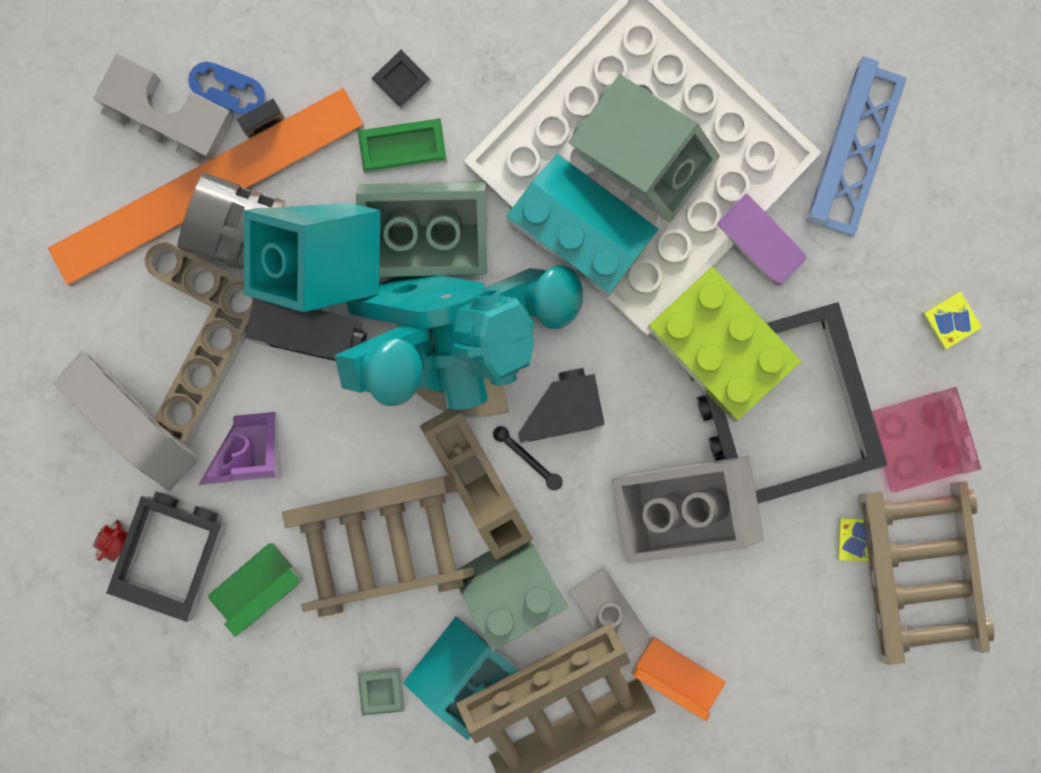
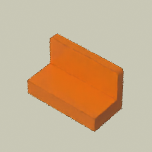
[631,636,726,721]

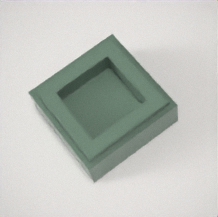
[357,668,405,716]

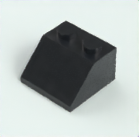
[518,368,605,444]

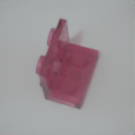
[872,387,981,492]

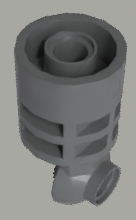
[177,172,286,269]

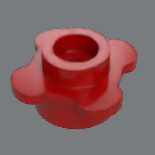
[92,519,128,562]

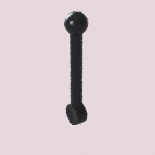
[493,426,563,490]

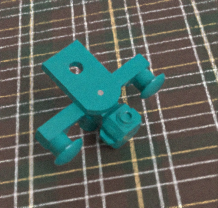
[335,265,583,410]

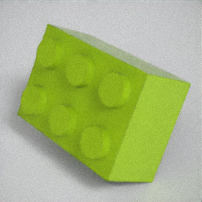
[647,266,802,422]

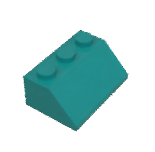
[506,153,659,297]

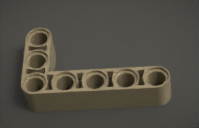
[144,241,254,448]

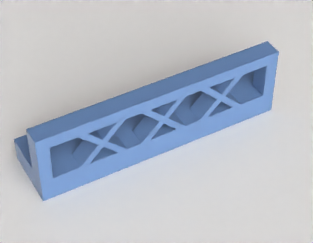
[805,56,907,237]

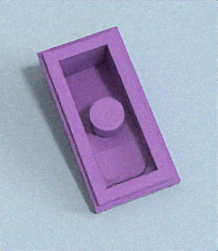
[717,194,807,286]

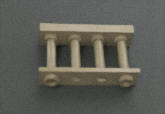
[282,475,475,617]
[859,481,994,665]
[456,623,656,773]

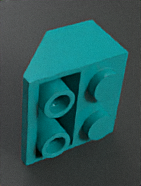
[403,616,521,741]

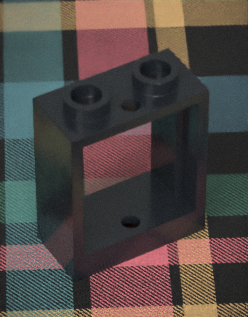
[245,298,367,362]
[106,491,227,622]

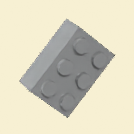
[612,456,764,564]

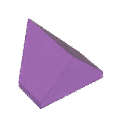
[198,412,282,485]

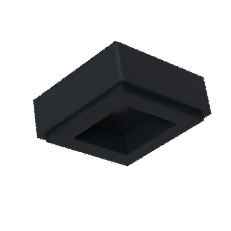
[371,49,431,110]
[237,98,285,138]

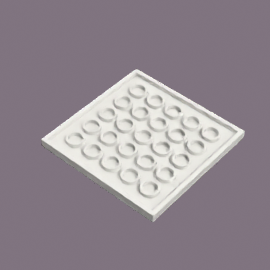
[464,0,822,336]

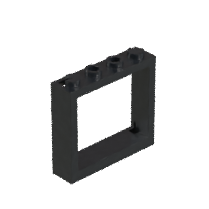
[688,302,888,504]

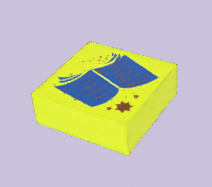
[922,292,982,350]
[837,518,869,561]

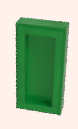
[357,118,447,174]

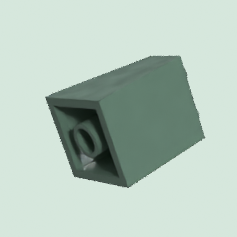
[569,74,720,223]
[456,541,568,652]

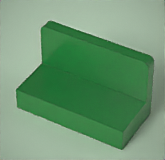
[208,543,304,637]

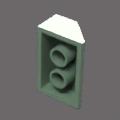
[356,181,487,277]

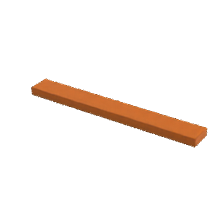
[48,88,364,286]

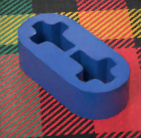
[188,61,267,116]

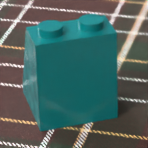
[244,203,380,312]

